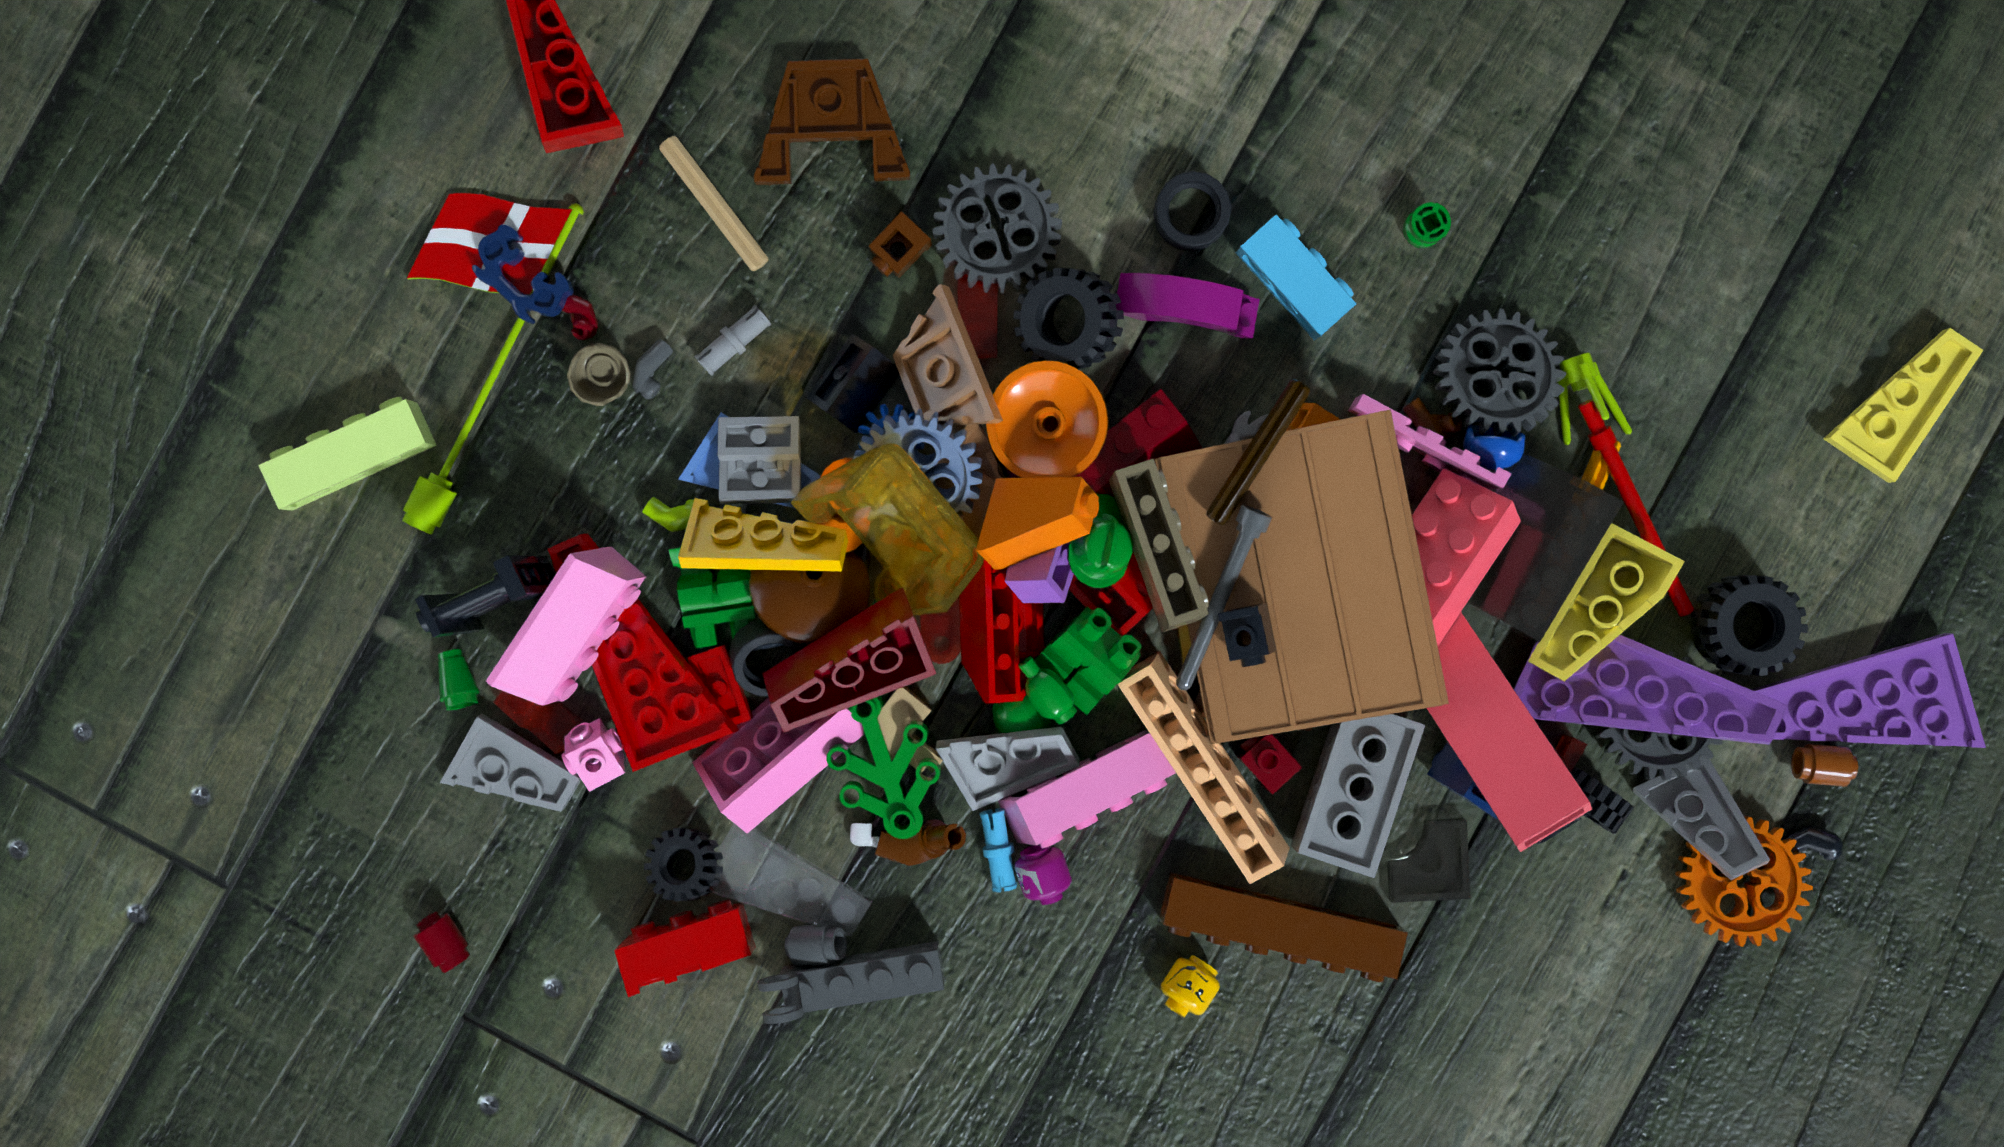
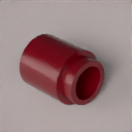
[413,911,471,973]

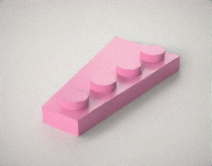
[1348,394,1511,490]

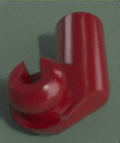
[562,294,598,341]

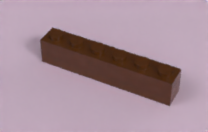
[1160,872,1408,982]

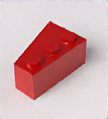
[614,899,756,997]

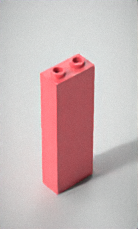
[1426,612,1592,852]

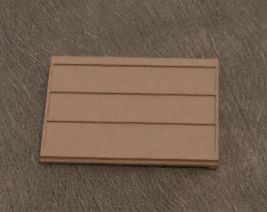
[1155,409,1449,744]

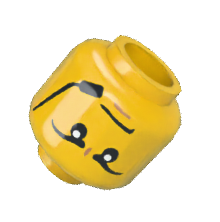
[1161,955,1220,1018]

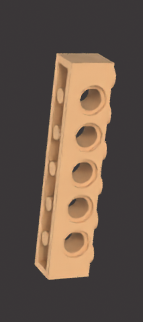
[1118,651,1290,884]

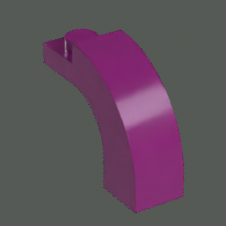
[1116,273,1260,338]

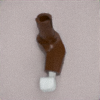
[850,819,966,866]

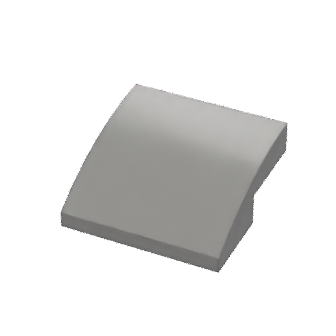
[717,416,801,504]

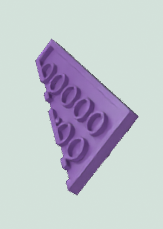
[1751,633,1986,748]

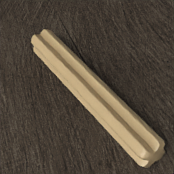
[659,136,768,271]

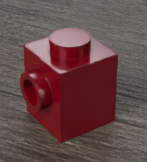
[1235,734,1302,795]

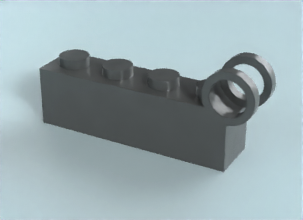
[757,941,945,1024]

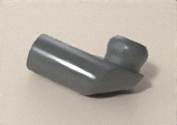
[632,339,673,400]

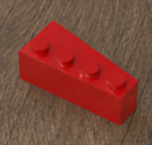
[506,0,624,154]

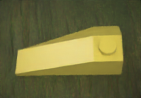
[1528,522,1685,682]

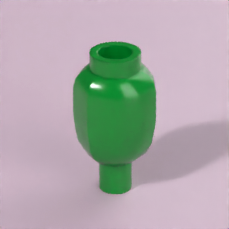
[1018,656,1077,725]

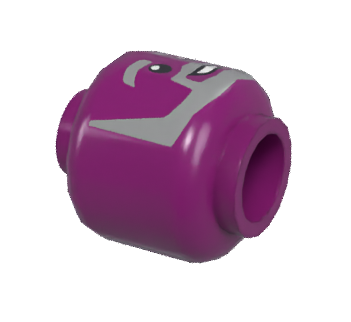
[1014,844,1072,905]

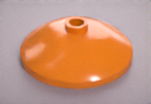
[986,361,1108,478]

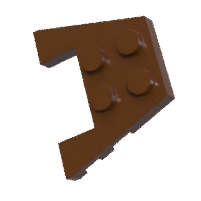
[754,59,910,185]

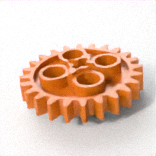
[1675,816,1813,947]

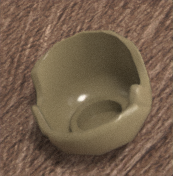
[567,343,631,406]

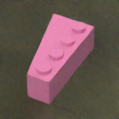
[998,730,1176,848]

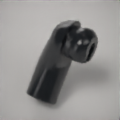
[1781,825,1843,860]

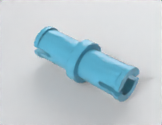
[979,808,1017,892]

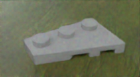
[440,713,581,812]
[1632,757,1770,880]

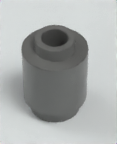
[784,924,847,966]

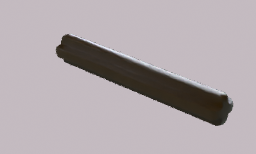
[1206,379,1310,525]

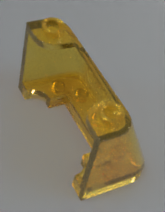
[791,443,984,615]

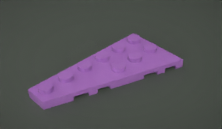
[1514,607,1788,745]

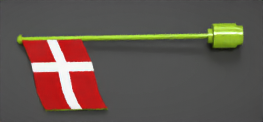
[402,193,584,534]

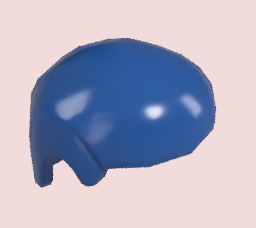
[1463,425,1525,471]

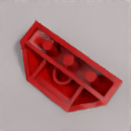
[959,549,1044,704]

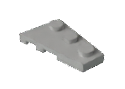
[935,727,1080,811]

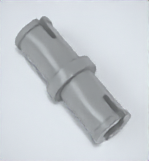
[694,305,772,376]

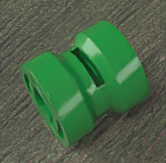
[1403,202,1451,249]

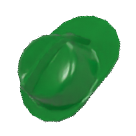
[1068,494,1133,588]

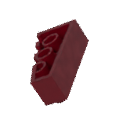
[763,587,936,732]

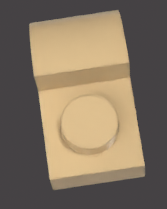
[878,686,943,773]

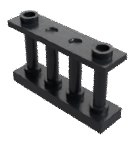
[415,555,555,638]

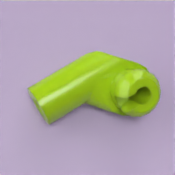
[642,497,694,532]

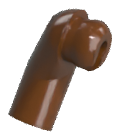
[1402,397,1463,440]

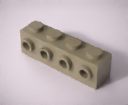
[1109,459,1209,633]

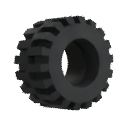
[1014,268,1124,369]
[1690,575,1808,676]

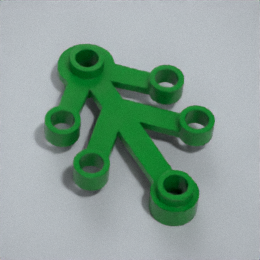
[826,696,941,839]

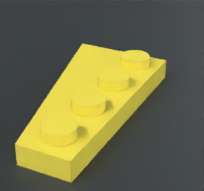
[1823,328,1983,483]

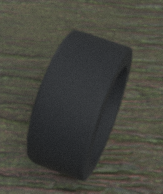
[1153,171,1231,251]
[729,619,805,696]

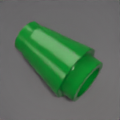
[438,649,480,710]

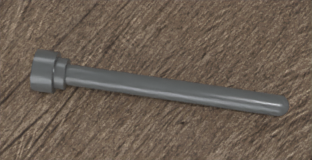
[1176,505,1272,690]

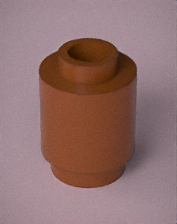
[1791,744,1858,787]

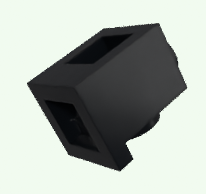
[1218,603,1277,667]

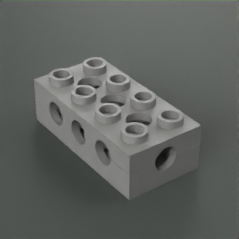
[1291,714,1425,878]

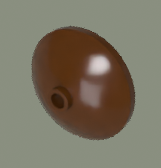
[749,550,870,644]

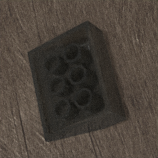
[1466,453,1624,644]

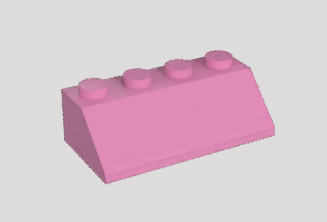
[486,547,646,706]
[692,698,865,833]

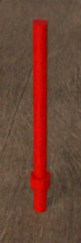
[1578,399,1694,617]

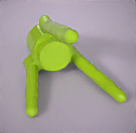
[1556,352,1632,445]

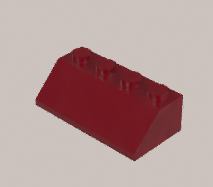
[1075,389,1203,497]

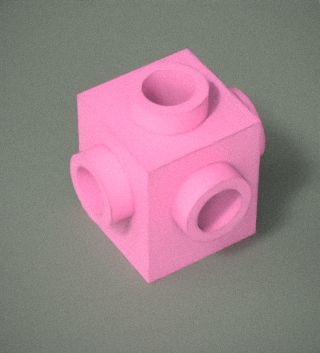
[562,718,625,792]

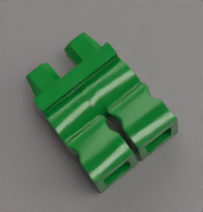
[669,547,758,648]
[1033,606,1142,715]

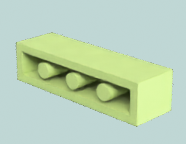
[259,397,437,510]

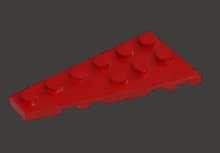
[548,533,740,772]

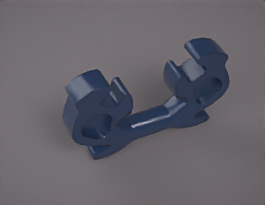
[472,225,574,324]

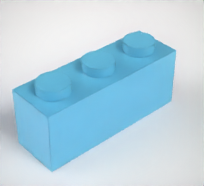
[1236,215,1356,340]

